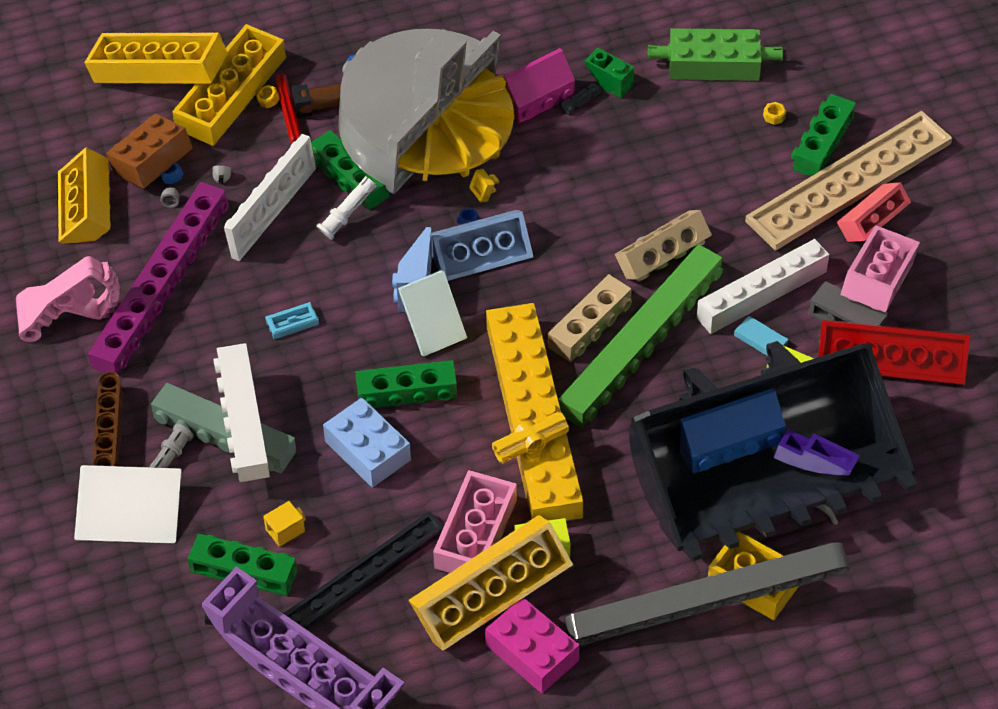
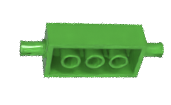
[648,28,783,81]

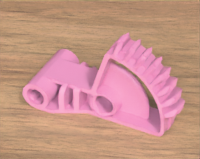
[16,256,120,342]

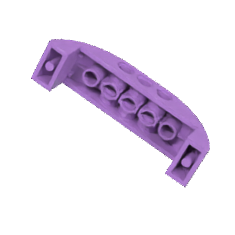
[202,567,405,709]

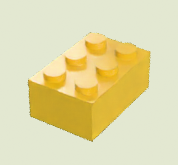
[708,532,799,620]

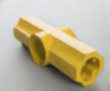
[492,412,569,463]

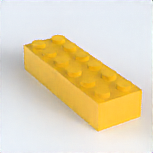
[172,24,286,146]
[84,33,228,84]
[409,515,573,651]

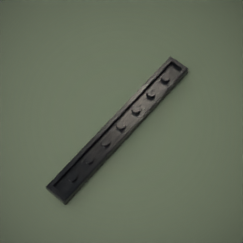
[283,511,444,630]

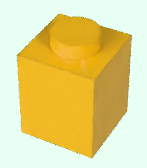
[263,501,306,547]

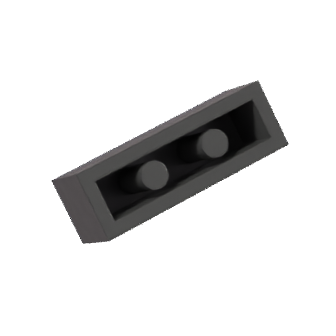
[809,281,888,326]

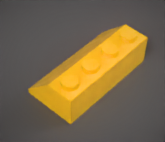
[58,147,111,244]

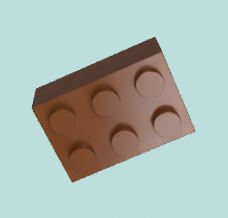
[106,114,193,189]

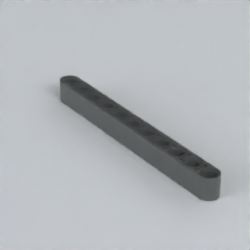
[565,542,850,646]

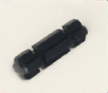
[561,83,600,114]

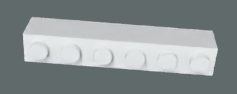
[697,239,829,334]
[214,343,270,482]

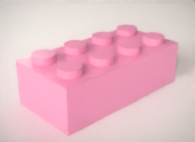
[840,225,920,312]
[433,470,517,573]

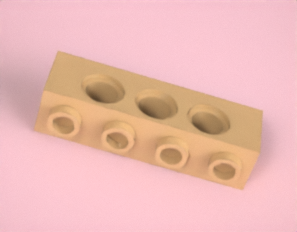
[615,210,712,281]
[548,275,632,362]

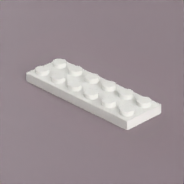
[224,134,316,261]

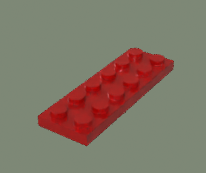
[818,320,970,385]

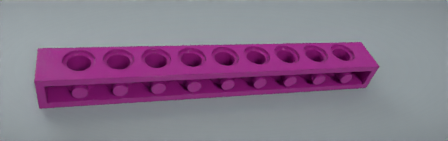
[88,182,228,375]

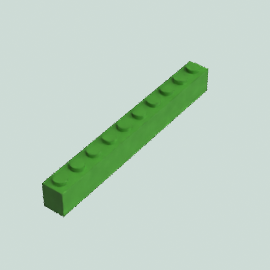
[558,244,723,428]

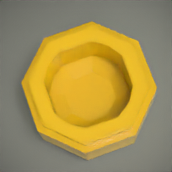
[256,85,280,108]
[763,102,786,125]

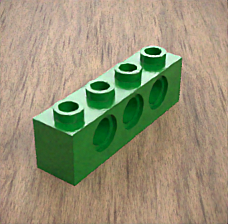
[791,94,856,177]
[311,130,390,210]
[355,360,457,409]
[188,534,297,597]

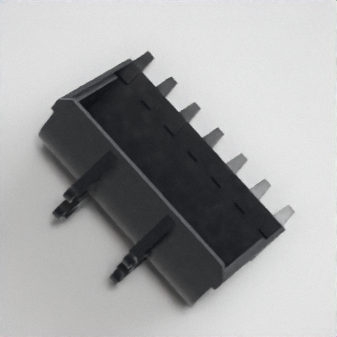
[629,341,918,561]

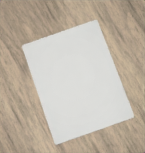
[74,465,181,543]

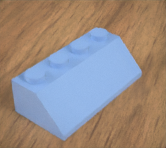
[431,210,533,281]

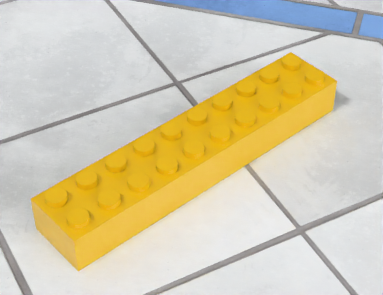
[486,303,583,521]

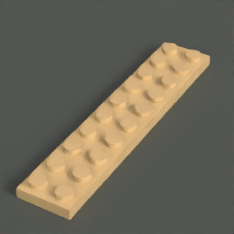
[745,110,952,251]

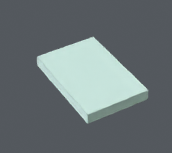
[398,270,467,356]

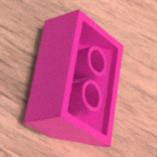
[503,48,575,123]

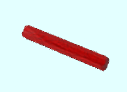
[275,74,301,144]

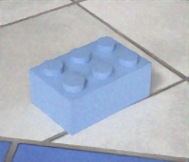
[323,398,411,488]

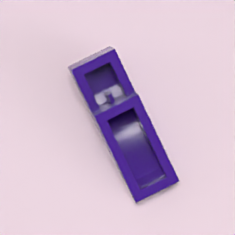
[774,429,860,475]

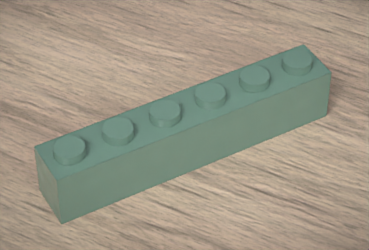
[151,383,296,474]

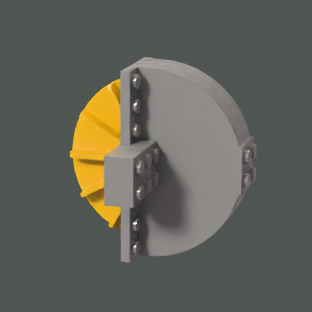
[339,29,514,194]

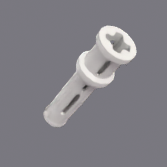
[317,176,377,240]

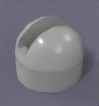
[212,166,231,183]
[160,187,180,208]

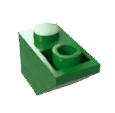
[584,47,634,98]

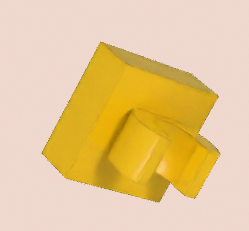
[469,169,499,203]

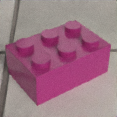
[485,598,579,694]

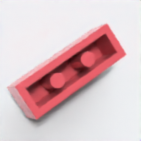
[837,183,911,242]

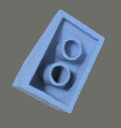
[392,227,433,312]

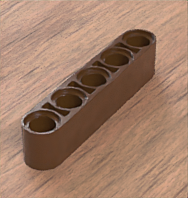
[92,372,123,467]

